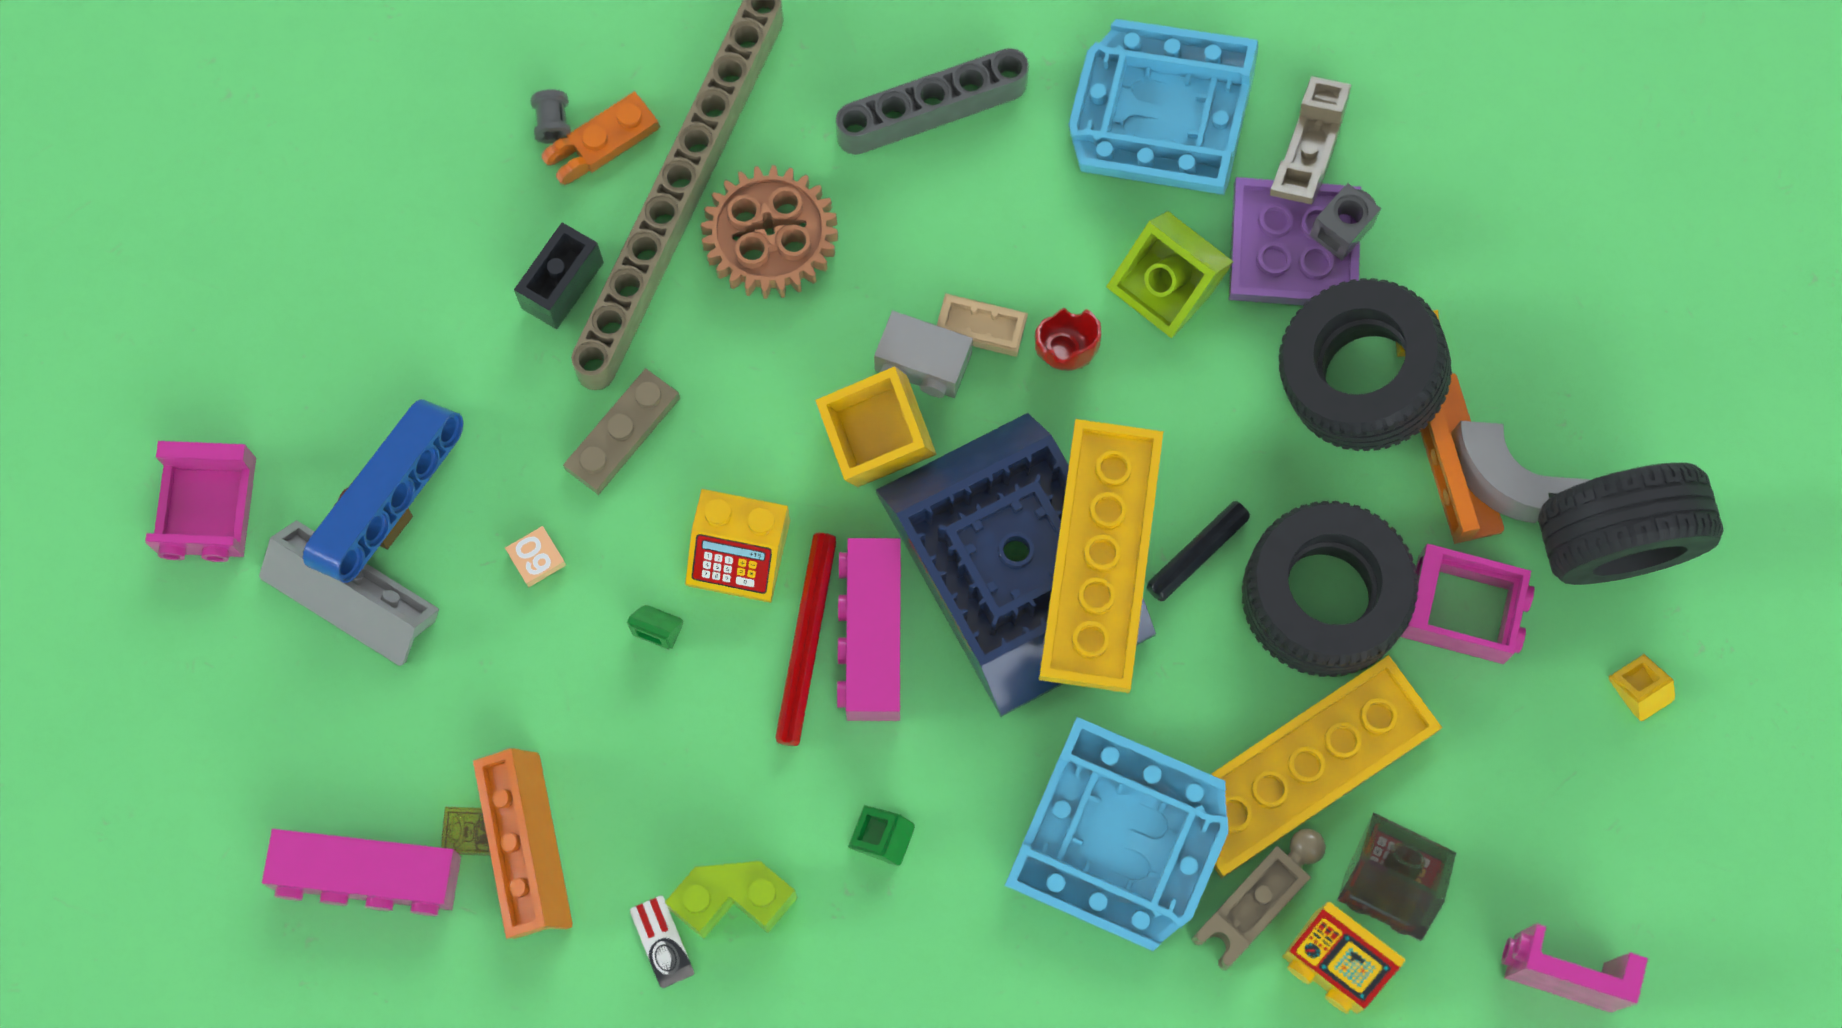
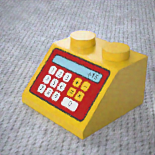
[685,489,790,603]

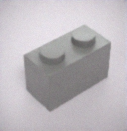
[874,310,973,398]

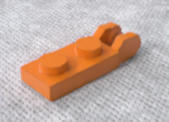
[541,91,660,185]

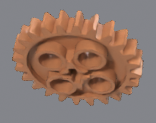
[701,165,838,299]

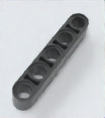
[836,48,1029,155]

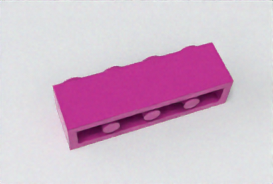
[837,538,901,721]
[262,829,461,916]

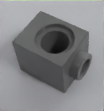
[1309,183,1381,261]

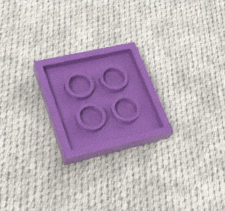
[1229,177,1362,305]

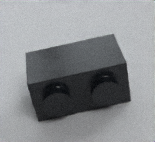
[514,222,604,330]

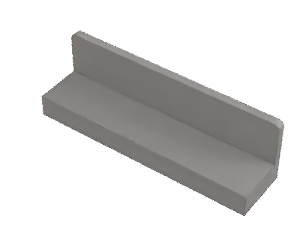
[259,520,439,666]

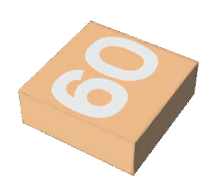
[505,526,566,588]

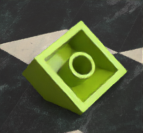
[1106,211,1234,338]

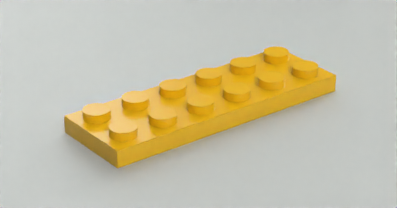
[1039,419,1164,693]
[1210,655,1442,879]

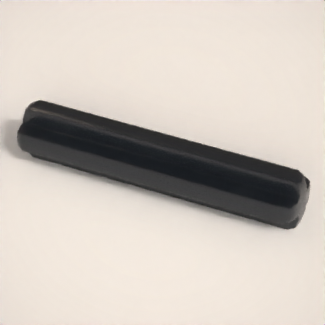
[1147,501,1250,602]

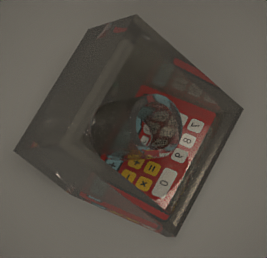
[1337,812,1456,941]

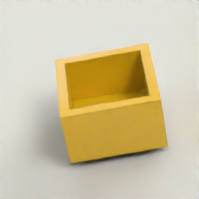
[815,366,937,487]

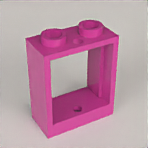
[1401,543,1535,664]

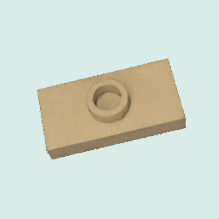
[937,293,1028,357]

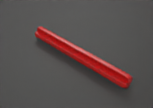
[775,532,837,746]

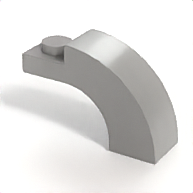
[1451,421,1591,523]

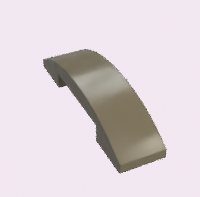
[1270,76,1352,205]

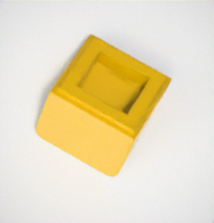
[1609,654,1675,721]

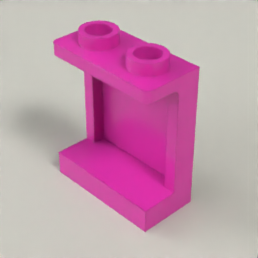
[145,441,256,562]
[1501,923,1648,1013]

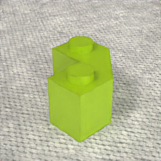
[664,861,797,939]

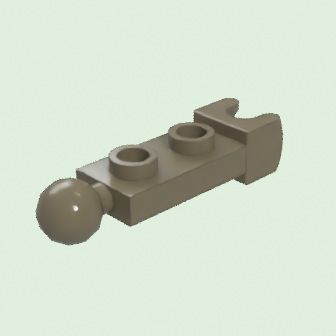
[1192,829,1326,970]

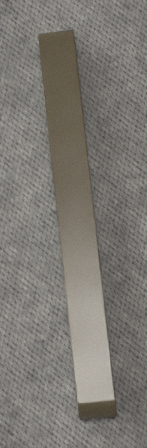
[571,0,784,390]

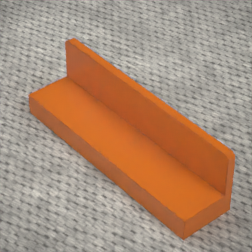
[1420,373,1504,544]
[473,748,573,939]

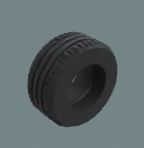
[1278,278,1452,451]
[1538,462,1724,585]
[1242,501,1418,677]

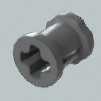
[531,89,571,144]

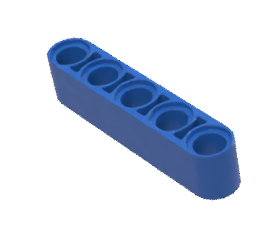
[303,399,464,583]

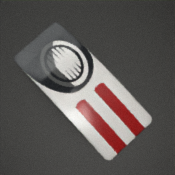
[630,896,694,988]

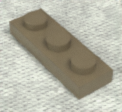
[563,368,680,495]

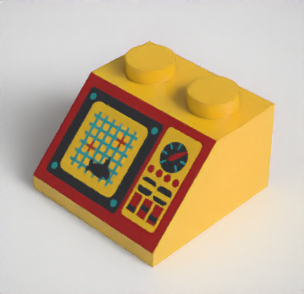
[1282,901,1406,1014]

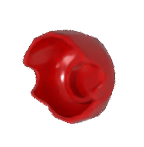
[1034,308,1102,371]

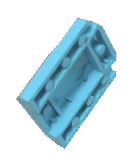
[1069,19,1258,195]
[1005,717,1228,951]

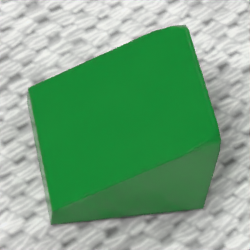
[627,605,683,649]
[848,805,915,866]

